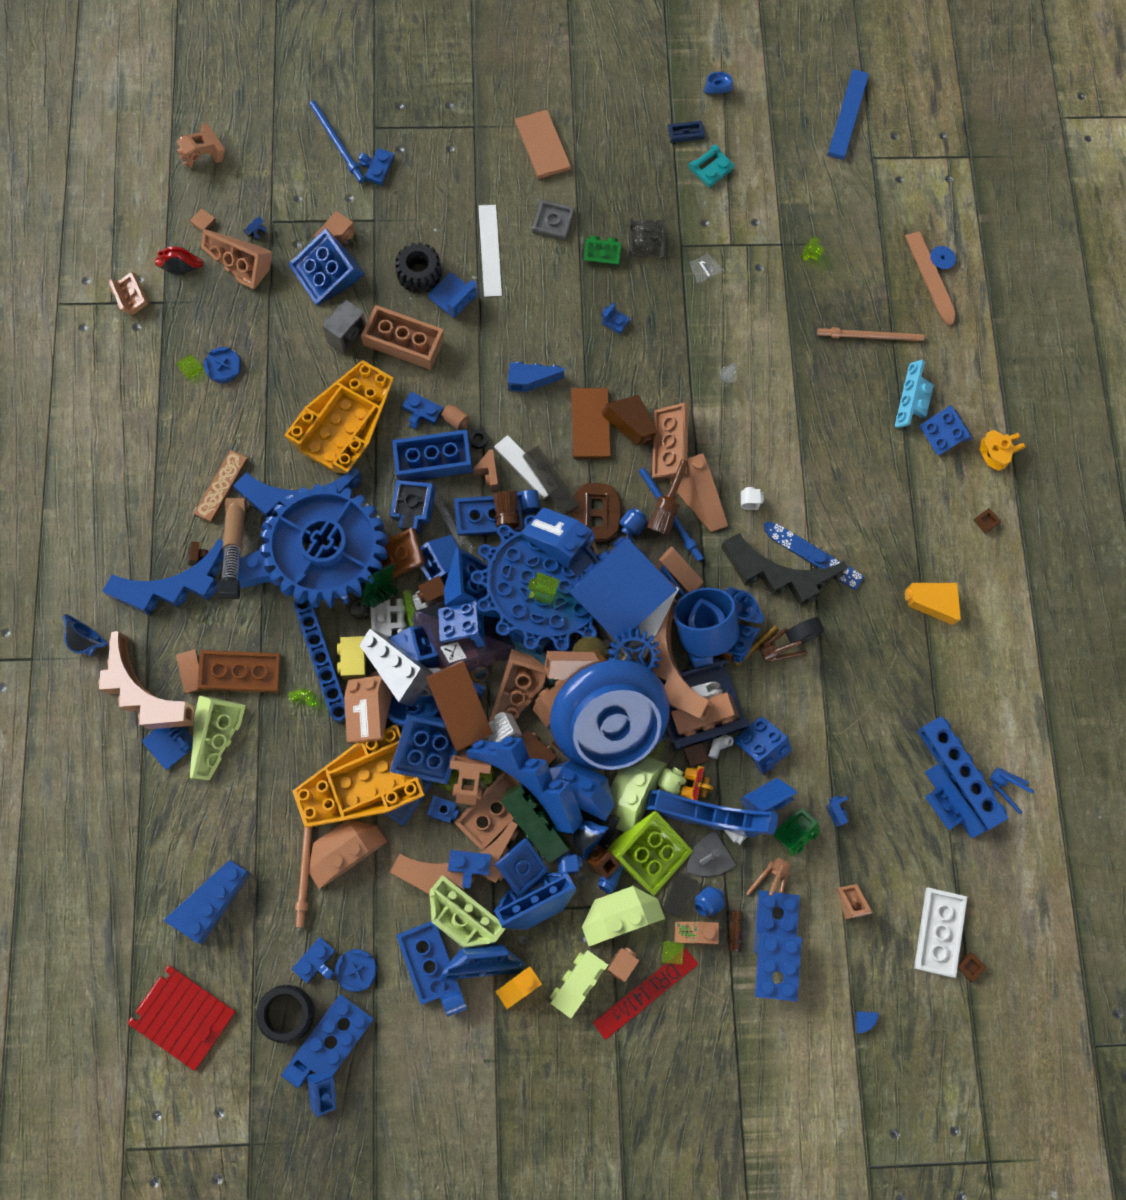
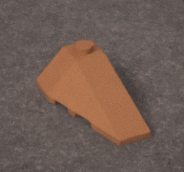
[201,229,273,289]
[668,453,728,533]
[488,649,547,723]

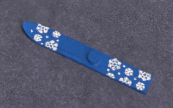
[763,522,864,590]

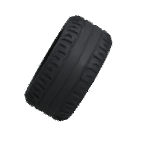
[256,985,314,1043]

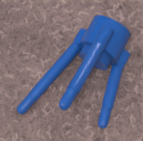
[989,767,1034,814]

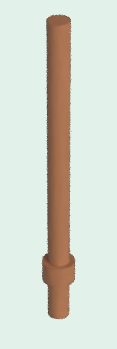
[817,327,925,342]
[295,827,313,928]

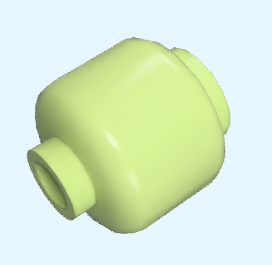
[657,766,686,795]

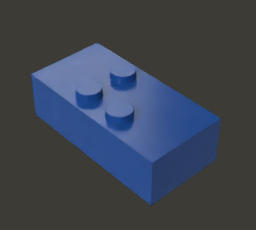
[392,430,473,481]

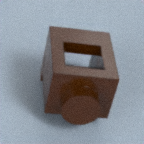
[586,847,621,880]

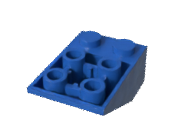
[389,622,440,668]
[740,778,797,812]

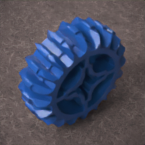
[608,628,662,674]

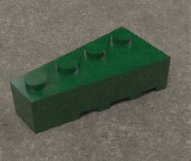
[501,782,570,863]

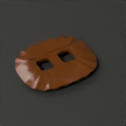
[571,483,622,543]

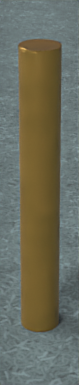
[732,625,779,667]

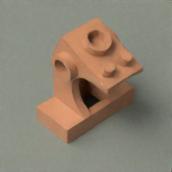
[176,123,225,169]
[450,755,491,806]

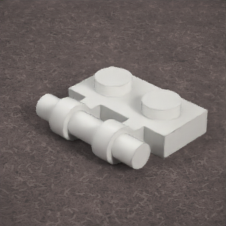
[371,599,407,638]

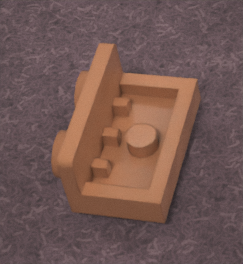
[109,272,149,315]

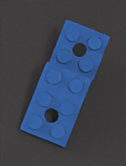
[754,890,802,1002]

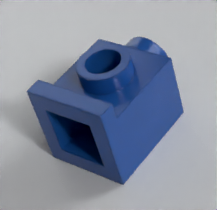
[427,795,459,825]

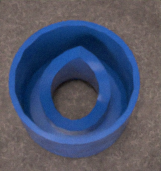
[673,588,740,657]

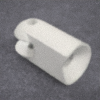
[691,682,723,699]

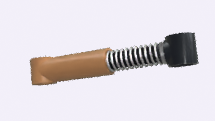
[217,497,247,600]

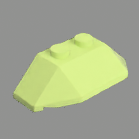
[610,757,667,832]
[429,875,506,948]
[582,886,665,946]

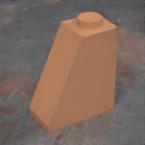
[656,546,704,594]

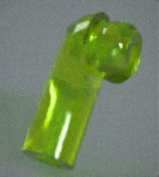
[288,688,316,706]

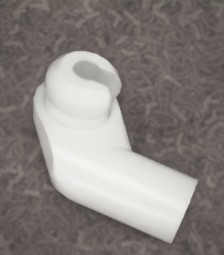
[708,735,734,759]

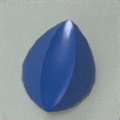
[704,72,734,94]

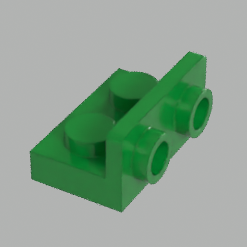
[584,236,621,265]
[773,807,820,857]

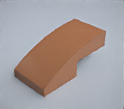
[176,649,202,695]

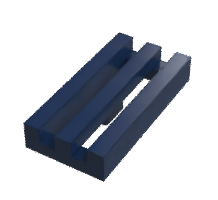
[667,121,705,143]

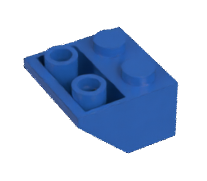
[420,535,459,584]

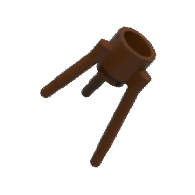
[760,628,807,663]

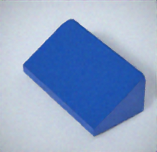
[307,1073,336,1117]

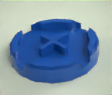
[204,347,241,383]
[335,949,377,992]

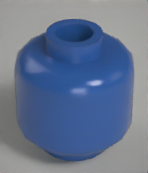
[620,508,648,537]
[694,886,725,917]

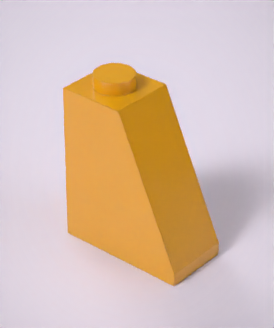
[905,583,961,625]
[495,967,542,1009]

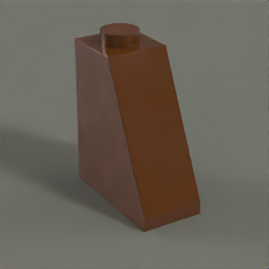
[602,394,657,445]

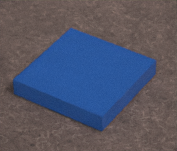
[494,838,549,897]

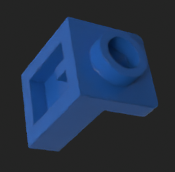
[601,303,630,335]
[688,653,713,668]
[825,795,849,828]

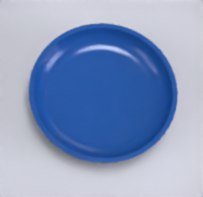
[550,660,670,770]

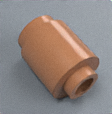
[442,404,470,431]

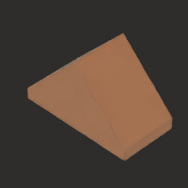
[838,884,872,919]

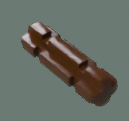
[729,911,743,952]

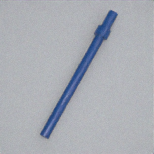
[309,100,365,183]
[639,467,704,563]

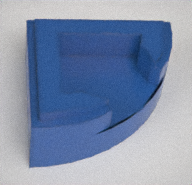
[856,1011,878,1033]

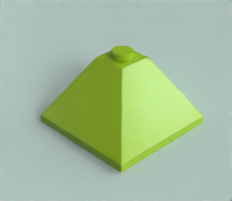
[607,811,693,896]

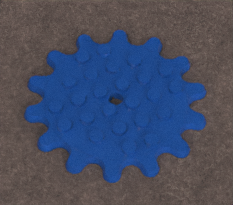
[471,515,602,651]

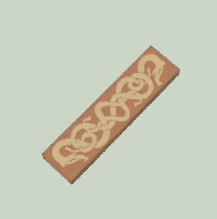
[194,450,248,523]

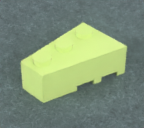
[549,950,608,1018]

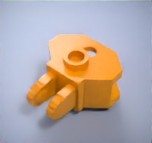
[979,430,1026,471]

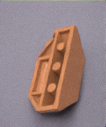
[309,820,388,889]

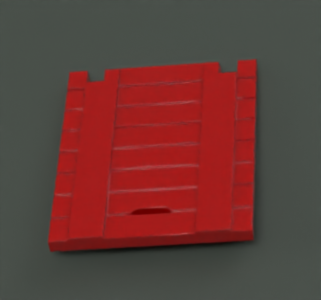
[127,965,236,1071]

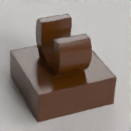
[188,541,208,566]

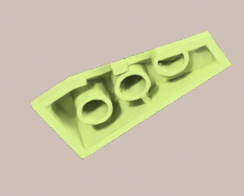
[190,695,246,780]

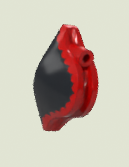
[155,246,203,274]

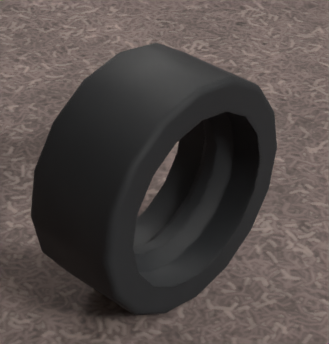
[786,617,825,646]

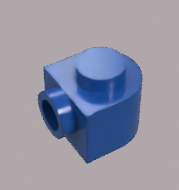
[557,852,582,874]

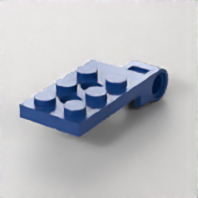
[454,490,541,536]
[396,921,467,1017]
[281,994,374,1089]

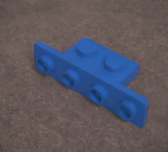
[925,764,986,838]

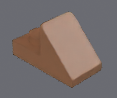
[473,449,498,492]

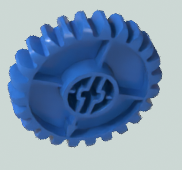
[260,484,388,608]

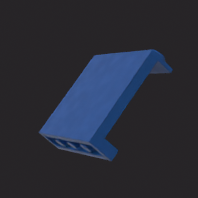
[569,535,677,639]

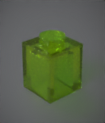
[527,572,560,605]

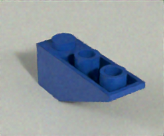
[508,362,565,392]

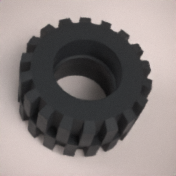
[395,242,441,293]

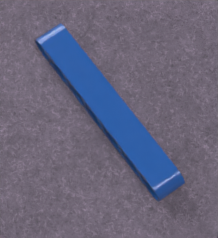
[294,598,346,724]

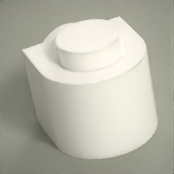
[741,487,764,510]

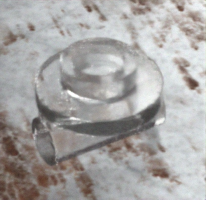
[719,363,738,384]

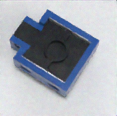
[390,480,437,533]

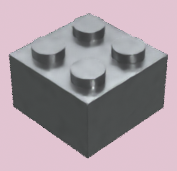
[323,300,366,355]

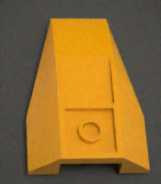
[284,360,394,474]
[292,724,425,828]

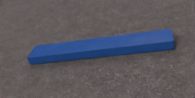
[827,69,869,160]

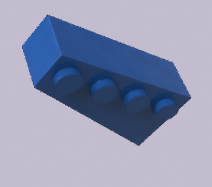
[222,550,272,588]
[163,860,250,944]

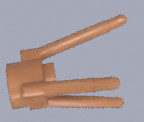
[746,858,791,896]

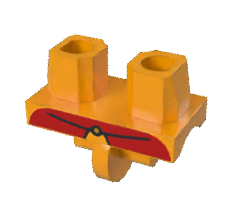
[679,766,714,801]

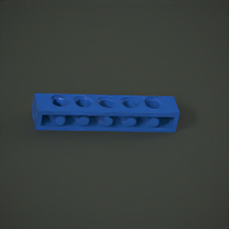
[917,716,1008,832]

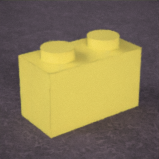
[337,636,367,680]

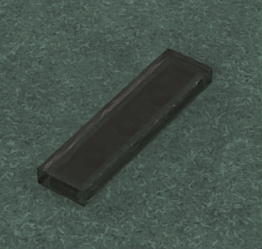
[523,446,579,515]

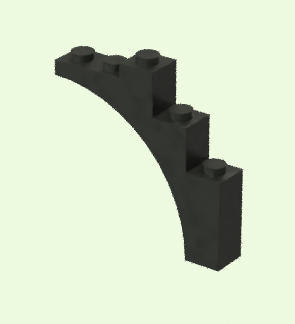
[721,533,848,605]

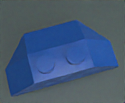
[549,760,615,821]
[494,873,576,930]
[440,943,526,981]

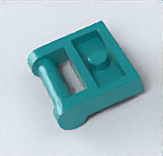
[688,144,735,188]

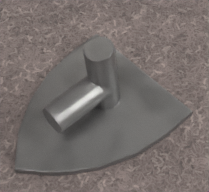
[687,831,736,877]

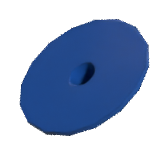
[930,246,956,269]

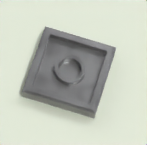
[532,200,575,241]

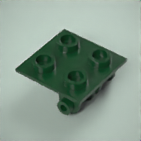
[360,563,398,608]

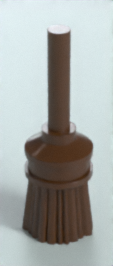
[647,459,688,536]
[493,491,520,530]

